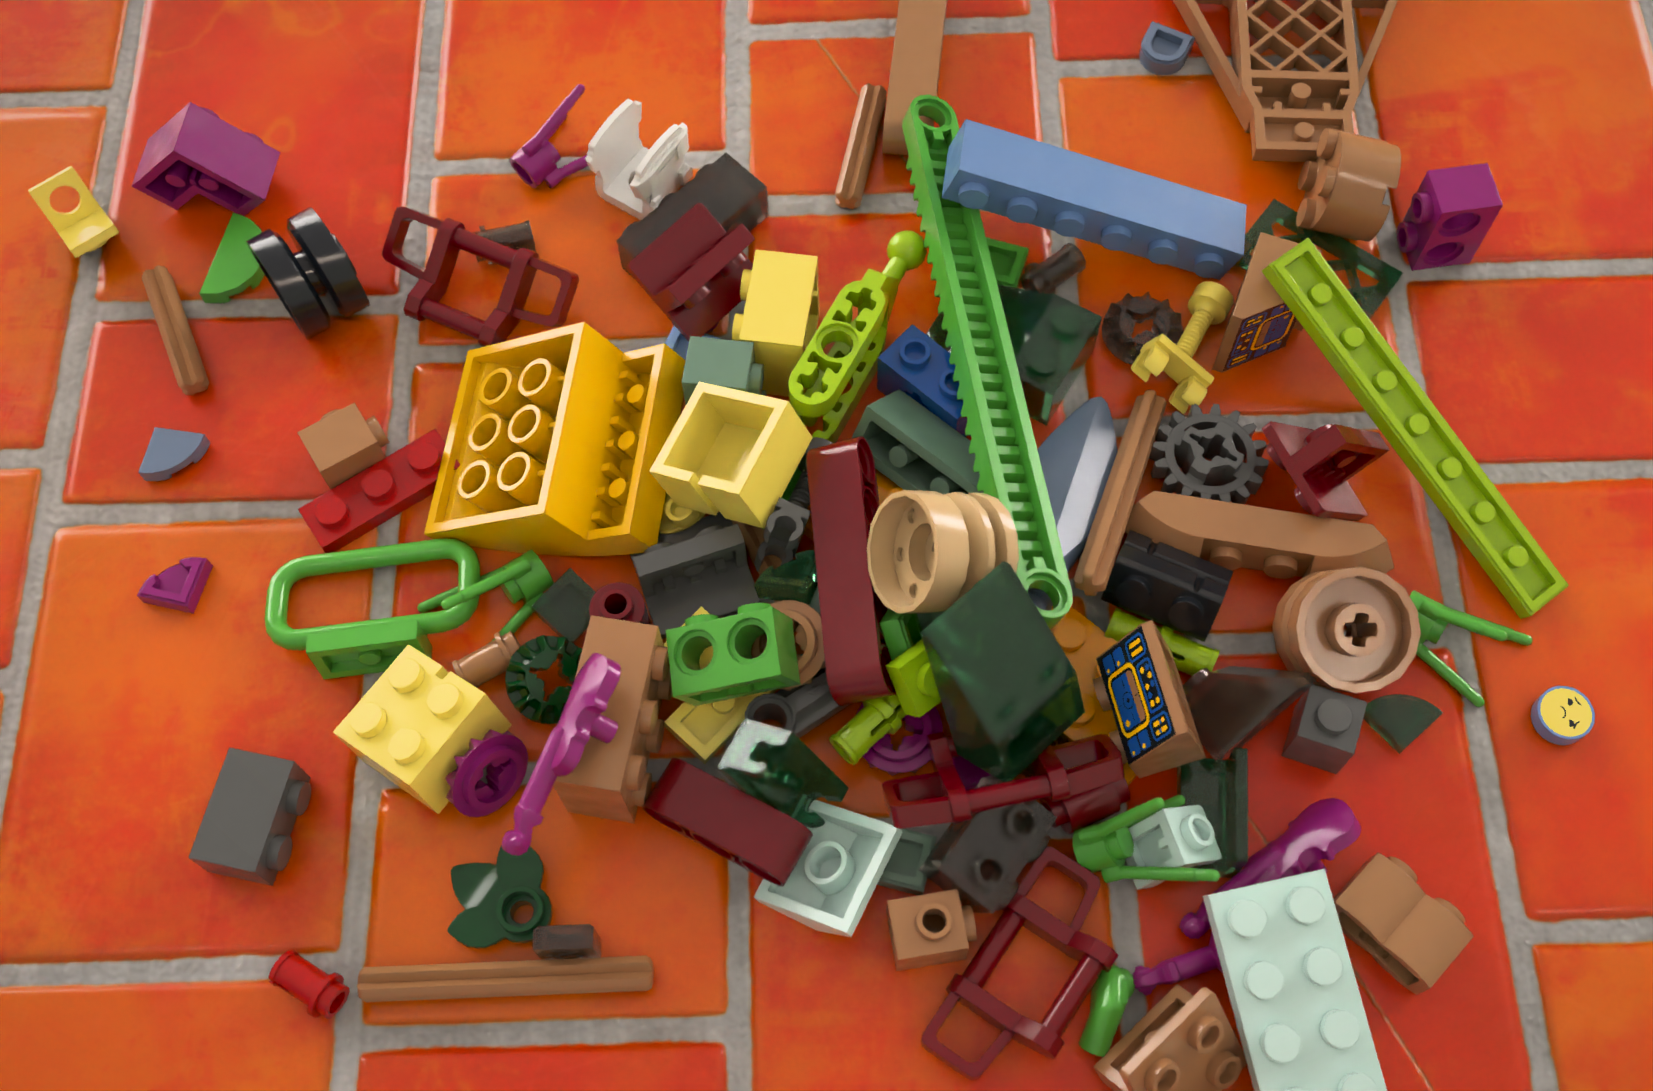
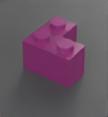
[131,102,280,216]

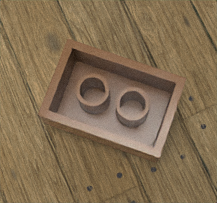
[553,615,672,823]

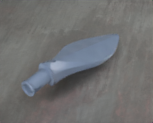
[998,397,1118,658]

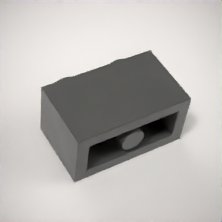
[188,747,311,886]

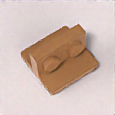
[1093,984,1247,1091]

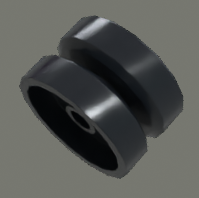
[246,207,370,340]

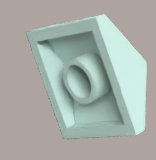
[754,797,903,937]

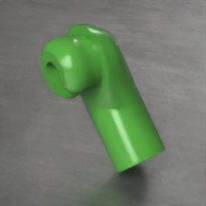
[1079,965,1135,1057]

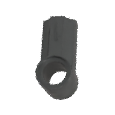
[745,667,851,760]

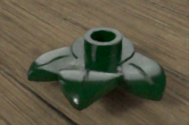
[447,845,553,949]

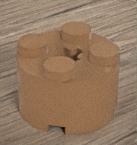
[1296,127,1401,242]

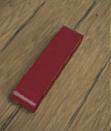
[806,436,896,706]

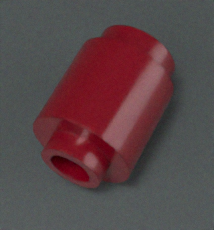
[589,582,650,624]
[1040,777,1130,834]

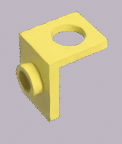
[28,166,119,258]

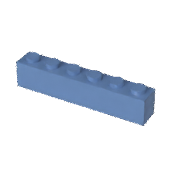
[941,119,1246,280]

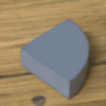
[138,427,211,481]

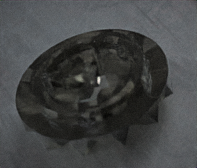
[1102,291,1184,365]

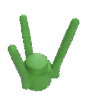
[417,549,554,642]
[1410,590,1533,707]
[1073,795,1220,883]

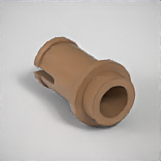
[452,631,521,688]

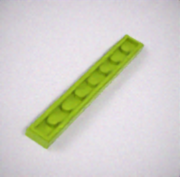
[1262,237,1569,619]

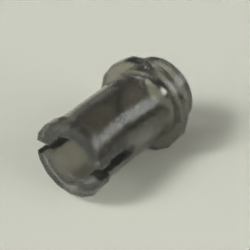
[473,220,536,265]
[1021,243,1086,300]

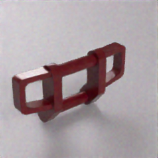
[382,206,579,347]
[882,711,1125,829]
[921,847,1118,1080]

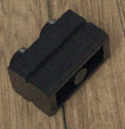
[1101,530,1233,642]

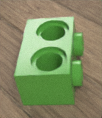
[666,603,800,706]

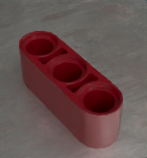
[642,758,813,887]

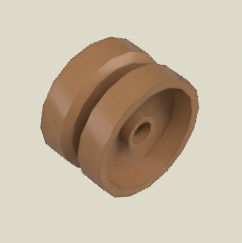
[1272,567,1421,693]

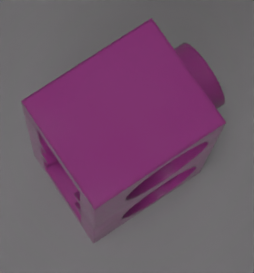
[1397,163,1503,271]

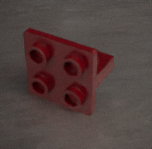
[626,202,755,342]
[1262,421,1390,521]

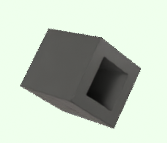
[1282,684,1367,774]

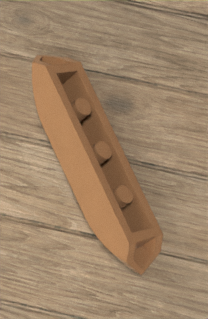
[1125,491,1394,579]

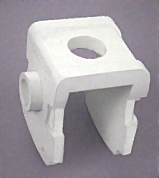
[585,99,693,225]

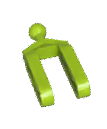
[788,230,927,443]

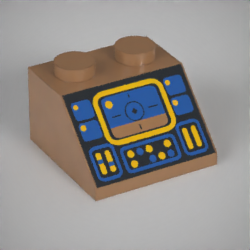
[1212,232,1322,373]
[1093,620,1206,778]

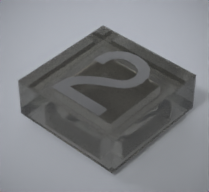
[533,924,601,960]

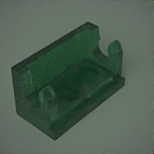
[717,718,849,828]

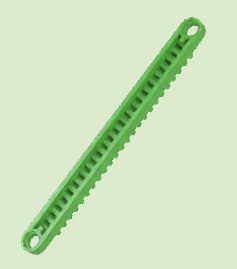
[902,95,1073,632]

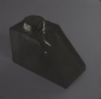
[1183,666,1317,761]

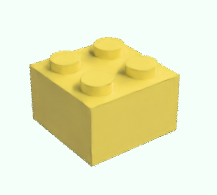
[732,249,820,397]
[649,382,813,529]
[333,644,512,814]

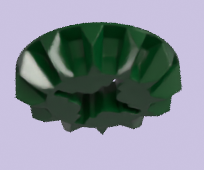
[505,635,582,724]

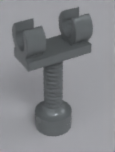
[755,437,832,580]

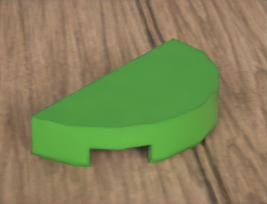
[199,212,265,303]

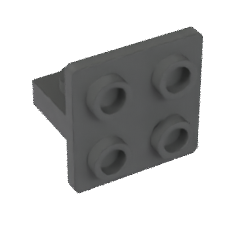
[630,512,761,639]

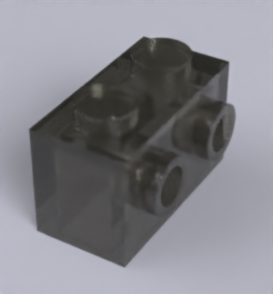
[919,774,1057,913]

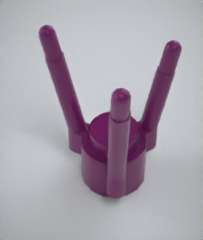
[509,84,588,188]

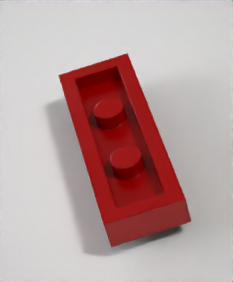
[298,428,460,553]

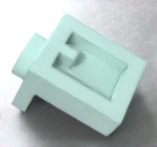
[1126,805,1222,890]

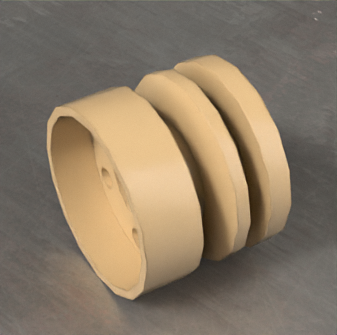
[867,490,1019,613]

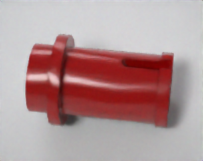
[269,950,349,1019]

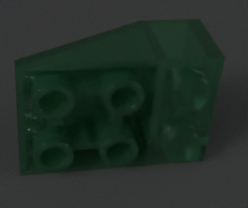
[921,561,1085,782]

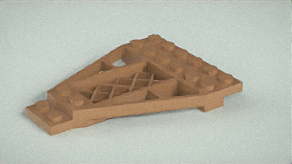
[1173,0,1398,162]

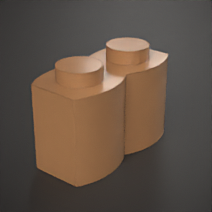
[1333,853,1474,995]

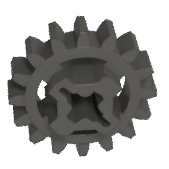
[1149,404,1269,505]

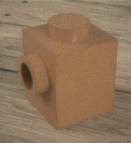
[297,402,390,489]
[886,889,977,971]

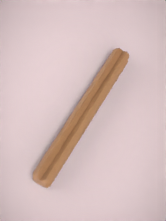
[1073,390,1167,596]
[357,956,654,1002]

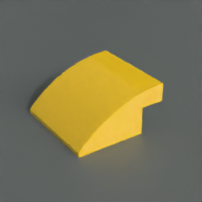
[424,322,685,556]

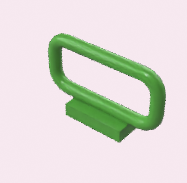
[264,538,480,679]

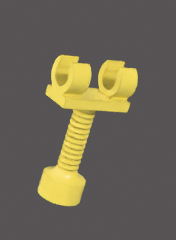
[1131,281,1234,415]

